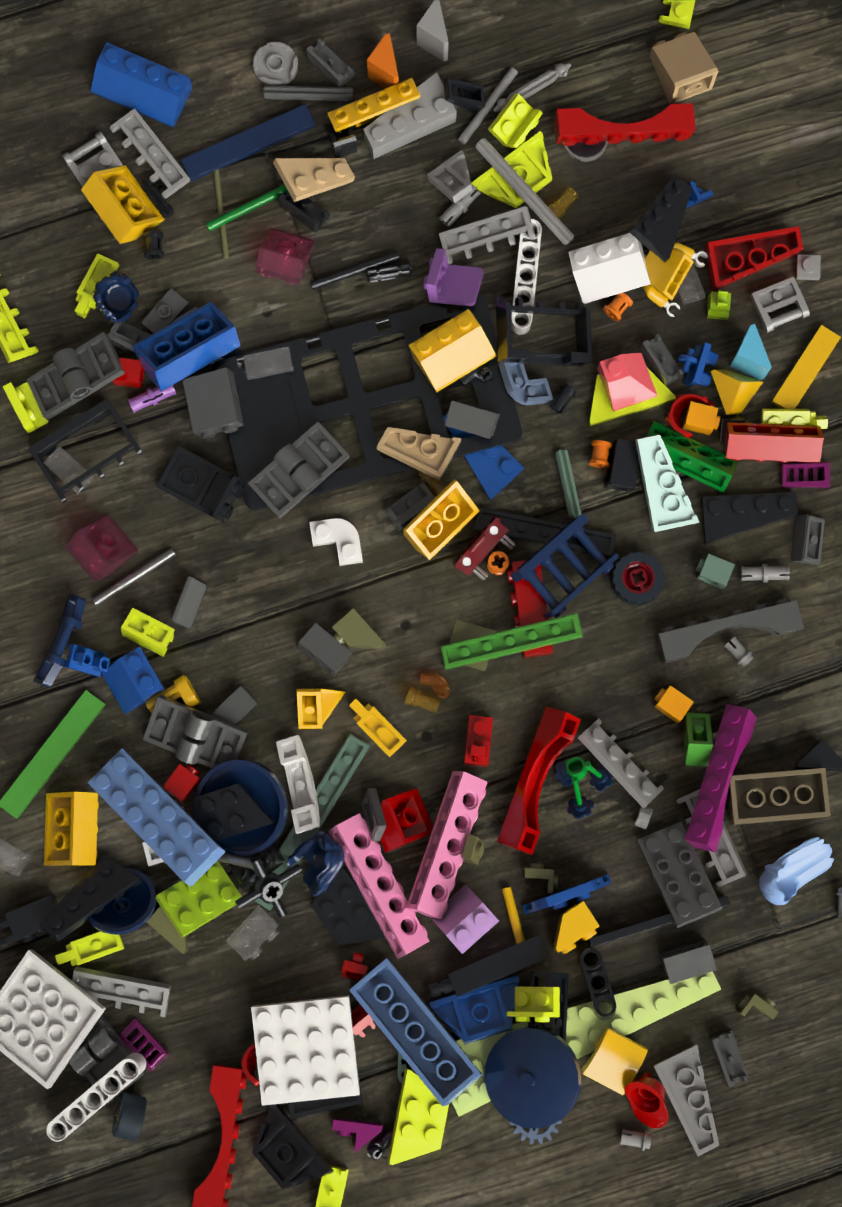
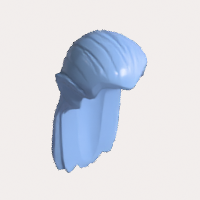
[759,837,834,905]

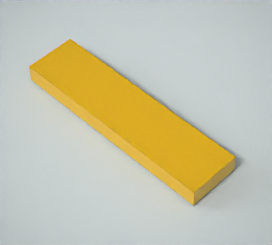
[771,325,841,409]

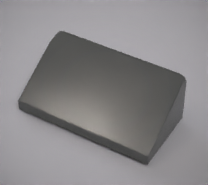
[791,514,825,565]
[171,576,206,629]

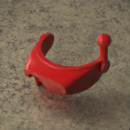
[665,394,714,439]
[240,1043,260,1086]

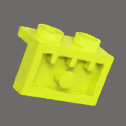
[488,94,543,148]
[2,382,49,433]
[507,987,560,1022]

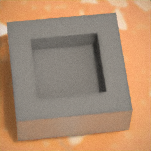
[796,254,821,280]

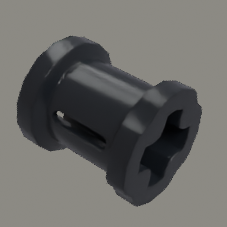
[144,231,165,260]

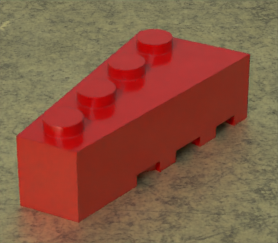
[704,226,803,292]

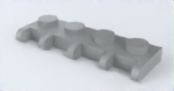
[109,108,190,199]
[439,206,535,265]
[578,719,664,809]
[676,789,747,888]
[72,967,171,1017]

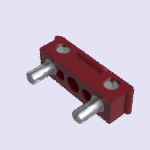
[453,516,515,580]

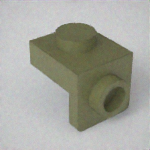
[461,834,485,866]
[523,864,558,894]
[738,993,779,1020]

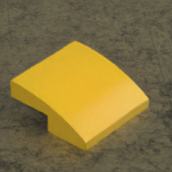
[582,1027,648,1095]

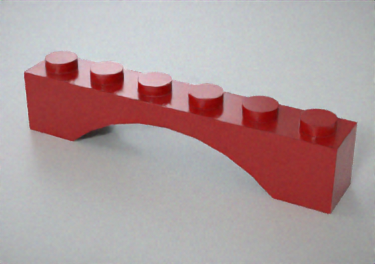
[554,103,696,146]
[497,707,581,855]
[192,1064,247,1207]

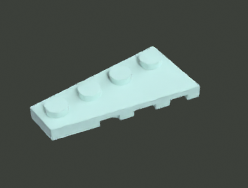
[635,435,699,532]

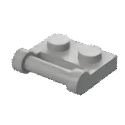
[62,131,123,187]
[750,277,810,333]

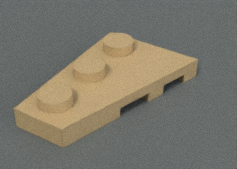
[273,158,355,202]
[377,427,461,481]

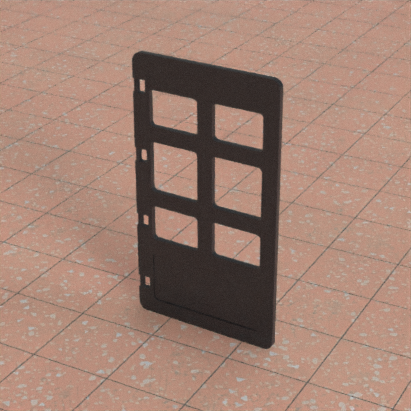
[212,292,522,511]

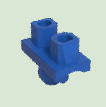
[678,342,719,387]
[64,644,110,677]

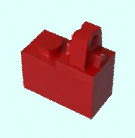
[464,715,493,767]

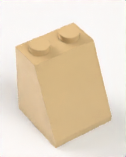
[650,32,718,104]

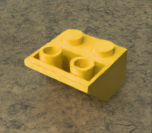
[553,901,599,954]

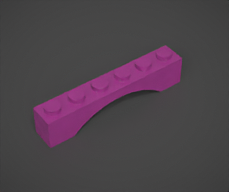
[685,704,757,853]

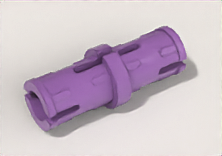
[128,385,176,413]

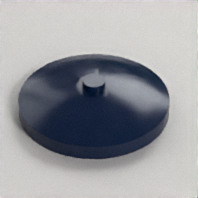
[195,759,288,856]
[484,1027,581,1128]

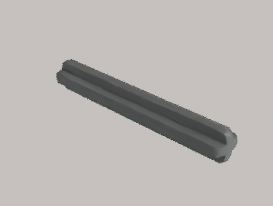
[263,85,354,101]

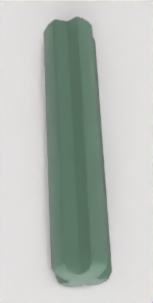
[555,449,581,518]

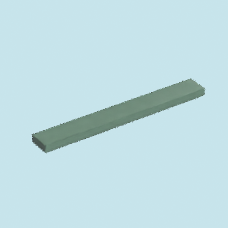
[255,734,370,911]

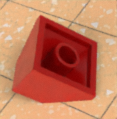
[380,788,433,853]

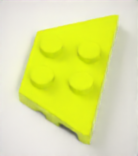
[471,131,552,208]
[589,368,676,426]
[387,1068,449,1165]

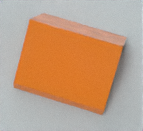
[367,33,399,89]

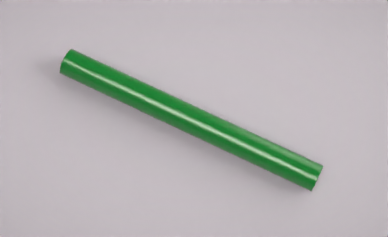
[205,184,288,232]

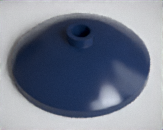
[87,868,156,935]

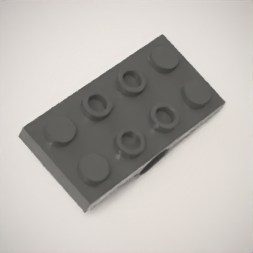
[27,332,125,420]
[248,422,350,519]
[143,695,248,768]
[637,822,722,928]
[69,1015,147,1104]

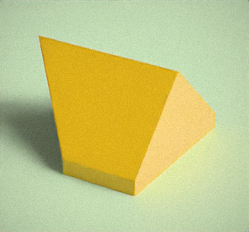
[711,370,764,415]
[297,689,346,729]

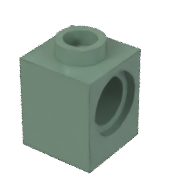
[696,554,735,589]

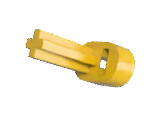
[145,675,201,713]

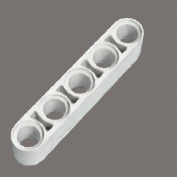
[511,219,542,335]
[46,1053,146,1142]

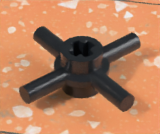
[235,856,302,917]

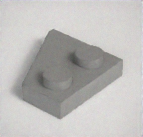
[427,150,473,203]

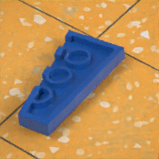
[444,413,524,501]

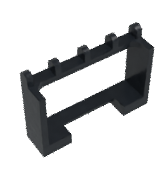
[496,296,592,367]
[28,398,143,504]

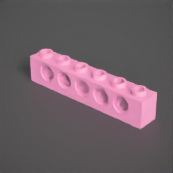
[406,771,487,919]
[328,813,429,959]

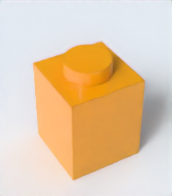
[683,401,721,436]
[654,686,694,723]

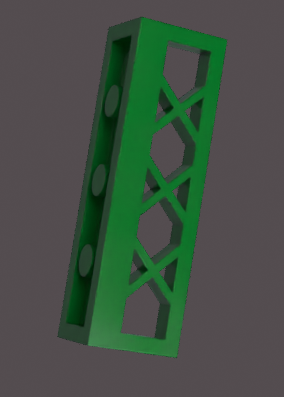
[647,421,738,493]

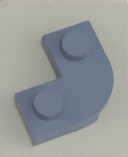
[498,362,553,405]

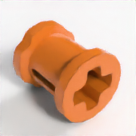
[603,292,633,322]
[588,440,612,468]
[487,551,509,576]

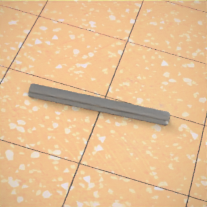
[476,138,574,245]

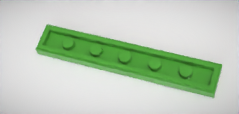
[441,613,583,670]
[0,690,106,819]

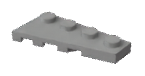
[653,1044,720,1156]

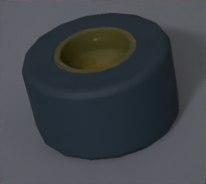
[112,1093,147,1141]

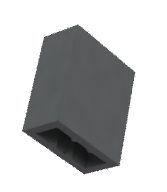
[183,368,244,439]

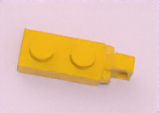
[349,699,407,758]

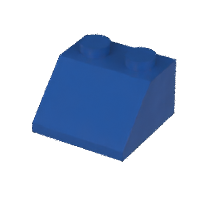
[101,647,166,714]

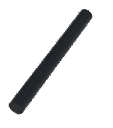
[310,251,400,290]

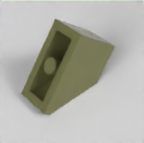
[332,608,385,649]
[147,906,189,954]

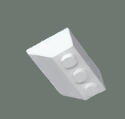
[569,233,651,304]

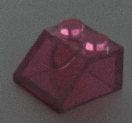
[255,228,315,285]
[65,515,138,582]

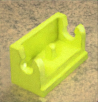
[121,608,175,657]
[315,1165,349,1207]

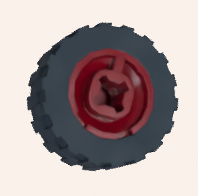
[611,552,664,606]

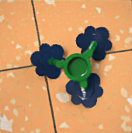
[555,757,614,819]

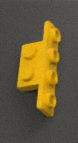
[328,78,420,132]

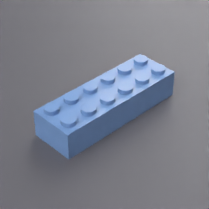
[88,749,226,887]
[349,958,483,1107]

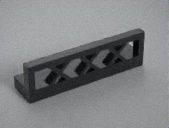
[528,971,569,1042]

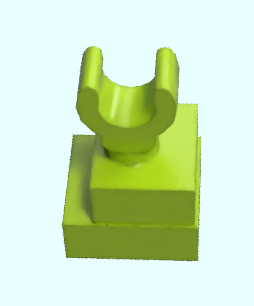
[707,290,731,320]

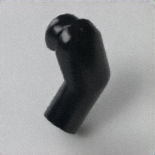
[458,365,493,387]
[366,1129,393,1160]

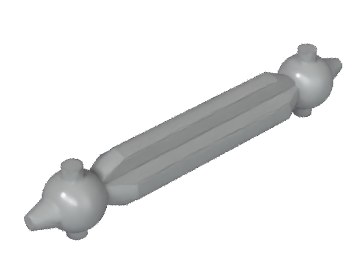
[493,63,571,112]

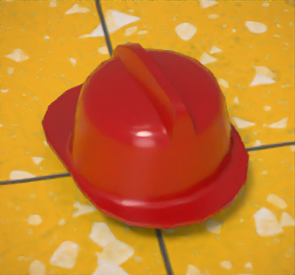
[625,1072,669,1129]

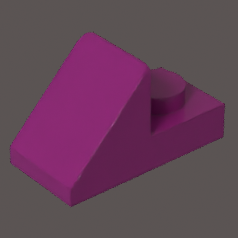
[332,1117,383,1153]

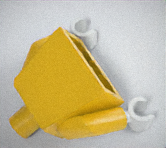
[642,242,708,317]

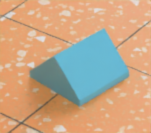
[730,324,772,380]

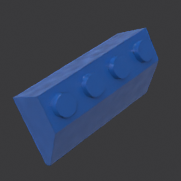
[91,42,192,128]
[132,301,240,391]

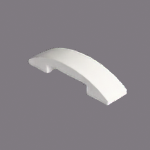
[276,735,320,834]

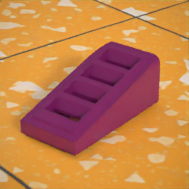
[782,462,831,488]
[119,1018,170,1071]

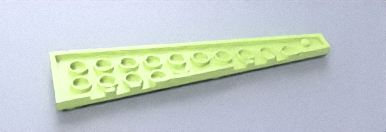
[452,971,721,1116]

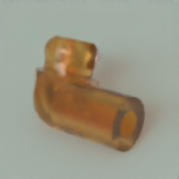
[419,673,451,699]

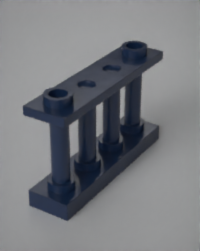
[510,513,619,619]

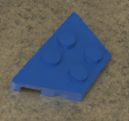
[522,874,612,915]
[429,975,520,1044]

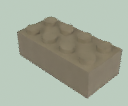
[727,768,831,825]

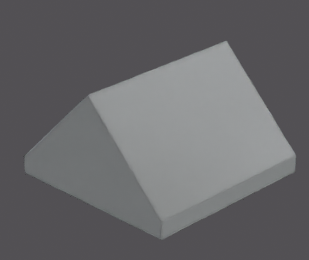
[417,0,449,61]

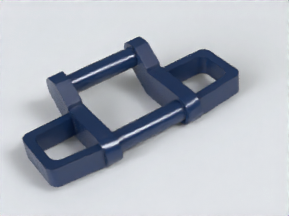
[33,594,86,687]

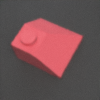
[597,353,658,412]

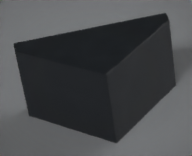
[325,123,357,158]
[794,740,842,771]

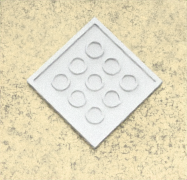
[0,949,106,1089]
[251,995,360,1105]

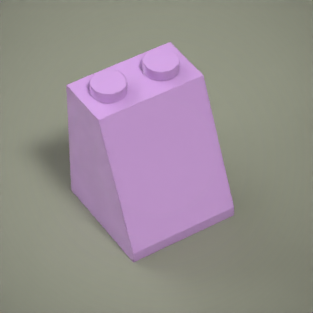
[430,885,499,954]

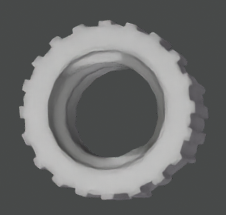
[635,807,653,829]

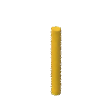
[502,887,525,944]

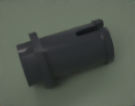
[549,383,577,415]

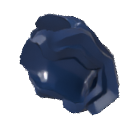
[93,271,140,322]
[287,831,345,896]

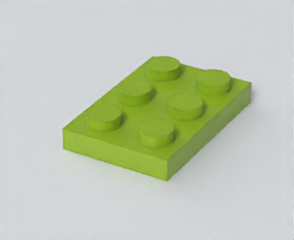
[155,861,242,938]

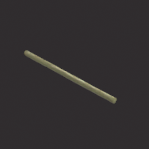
[213,169,229,258]

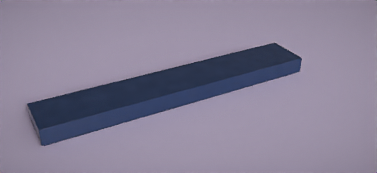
[181,104,315,182]

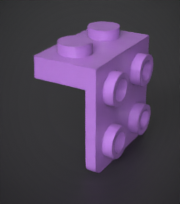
[424,248,484,306]

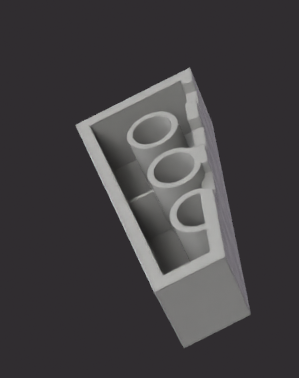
[363,72,456,159]

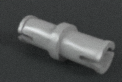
[439,185,481,228]
[741,564,790,583]

